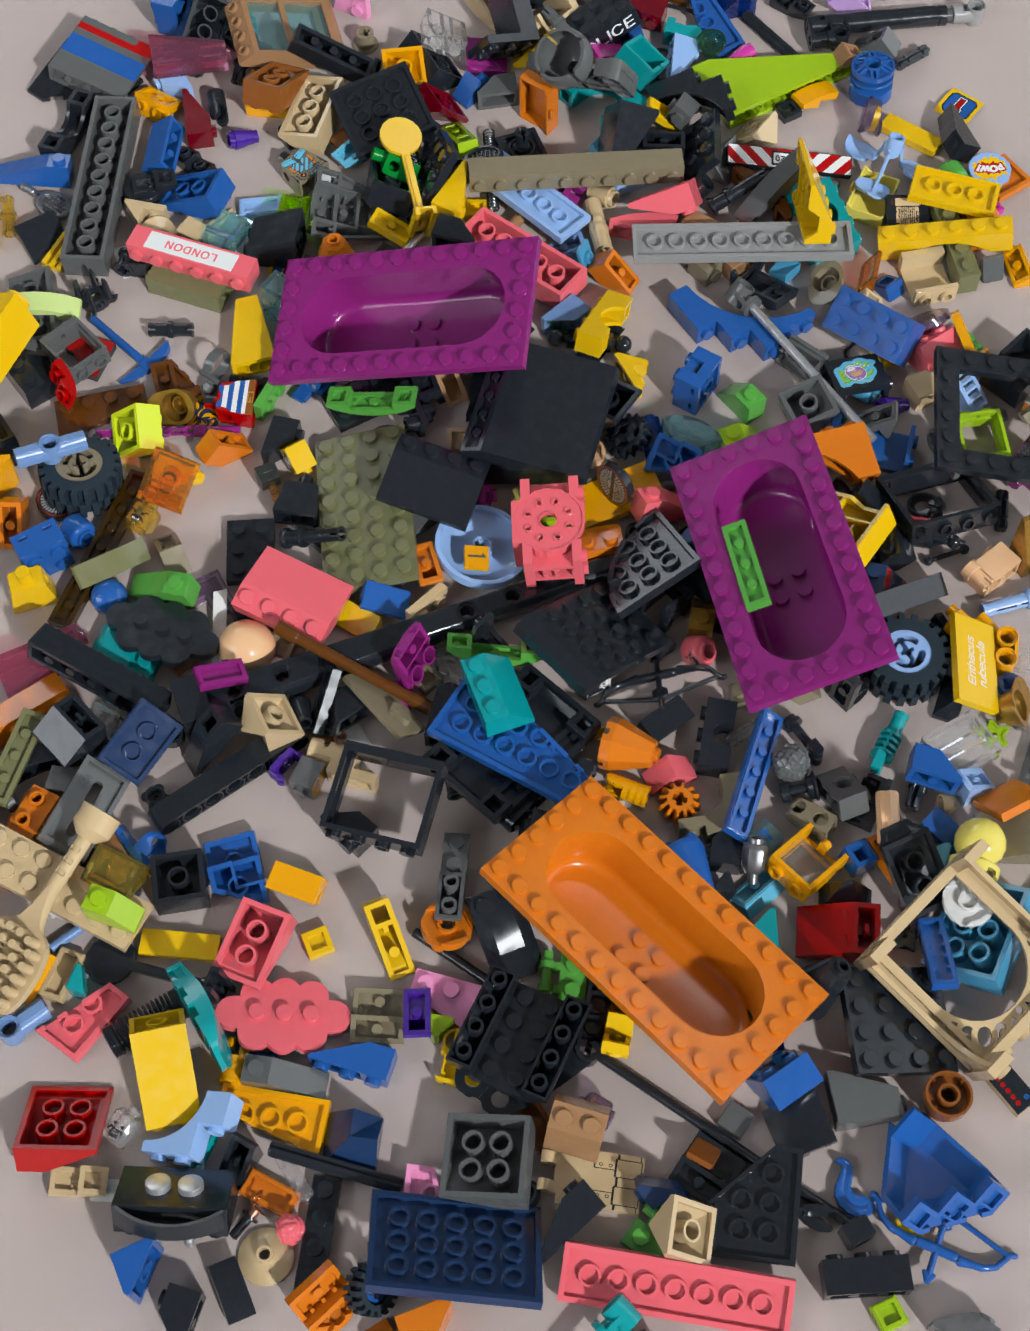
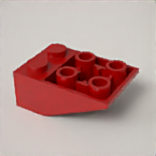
[795,902,881,963]

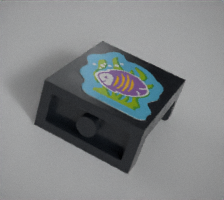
[822,353,892,401]

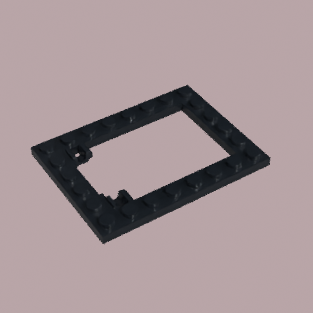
[934,346,1030,485]

